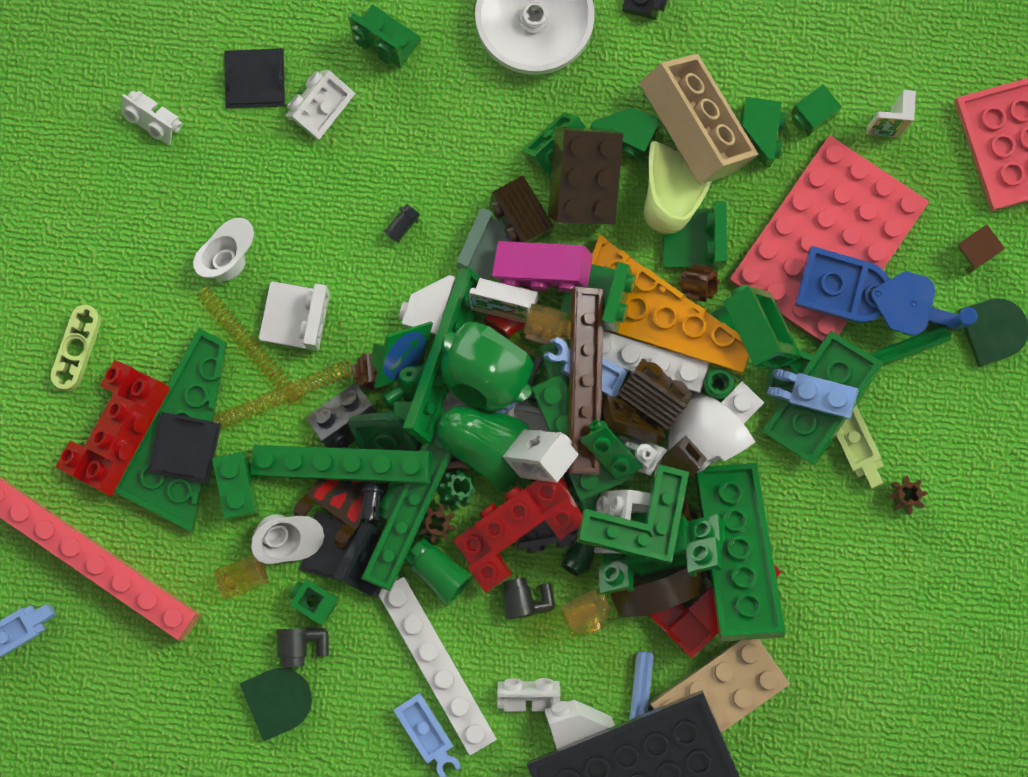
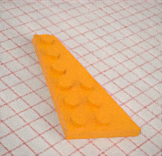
[592,234,750,375]

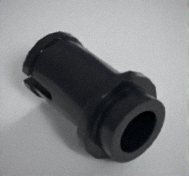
[384,204,420,243]
[360,482,384,523]

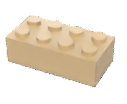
[639,54,759,185]
[649,639,790,733]

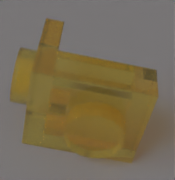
[214,555,270,599]

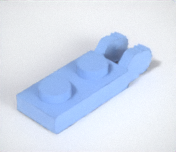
[767,369,859,420]

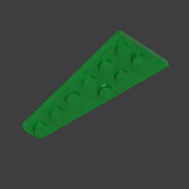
[114,328,227,533]

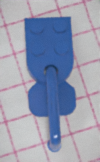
[794,246,977,335]

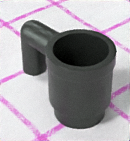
[501,577,555,620]
[276,628,329,667]

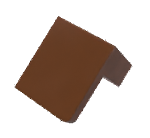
[958,224,1005,274]

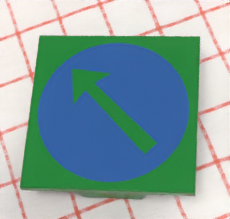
[370,321,433,388]

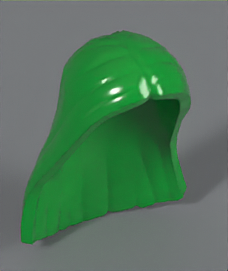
[437,407,530,492]

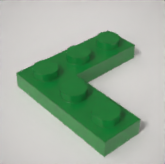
[577,464,689,565]

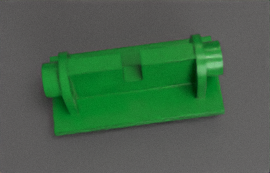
[580,419,643,481]

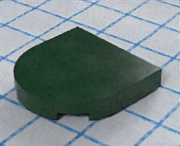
[957,298,1028,368]
[348,413,418,451]
[240,668,313,741]

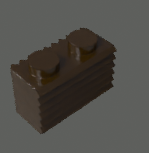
[489,176,554,243]
[617,359,692,430]

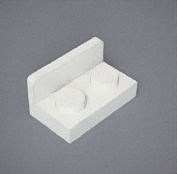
[285,70,356,140]

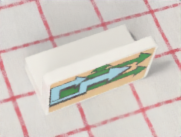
[866,90,916,137]
[469,278,538,324]

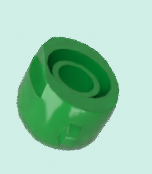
[441,322,533,411]

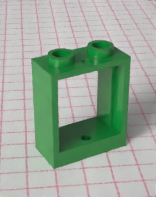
[723,285,802,370]

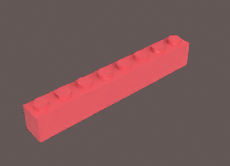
[0,477,202,640]

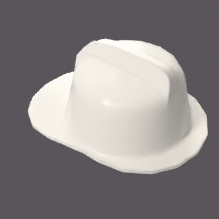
[193,218,254,282]
[251,514,324,564]

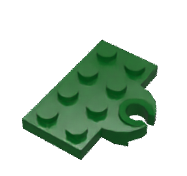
[762,331,884,466]

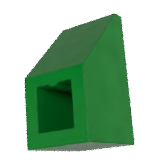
[740,97,786,167]
[590,108,660,160]

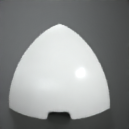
[669,393,755,472]

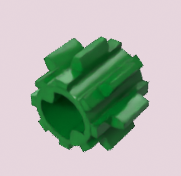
[437,470,476,510]

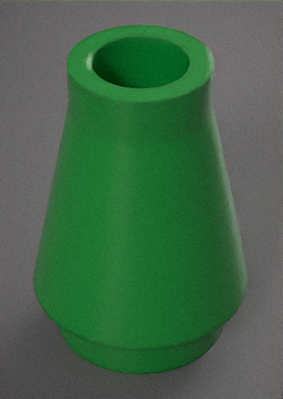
[704,368,734,398]

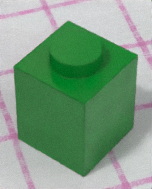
[791,84,842,136]

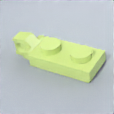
[836,405,884,489]

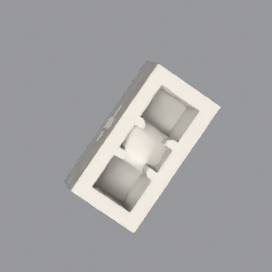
[502,429,579,483]

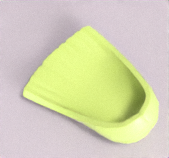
[644,141,712,234]

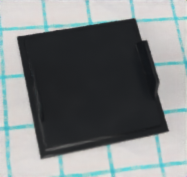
[224,48,285,109]
[148,412,222,484]
[300,511,375,581]

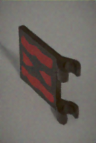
[293,480,389,549]

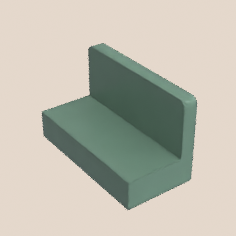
[456,208,509,280]

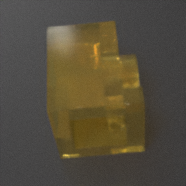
[524,304,571,340]

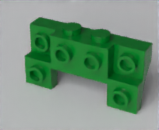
[599,514,726,598]

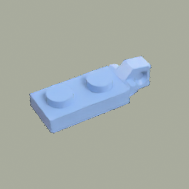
[0,604,57,658]

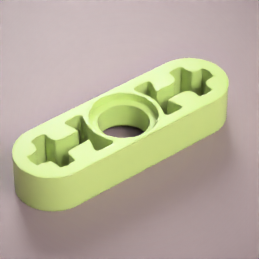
[51,305,101,391]

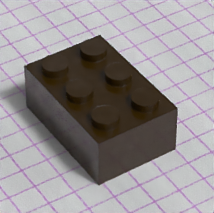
[548,126,623,225]

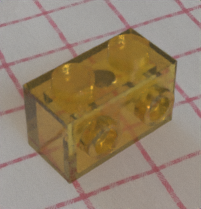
[559,590,611,635]

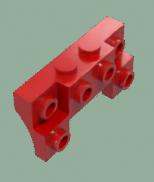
[56,359,171,496]
[453,478,582,593]
[648,564,782,658]

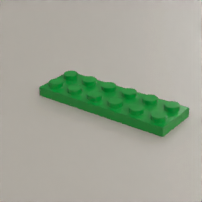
[695,463,785,642]

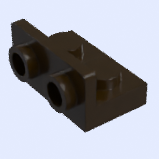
[601,395,665,445]

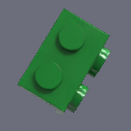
[560,262,636,332]

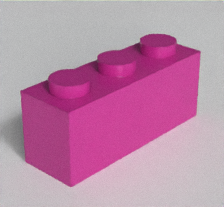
[492,241,593,293]

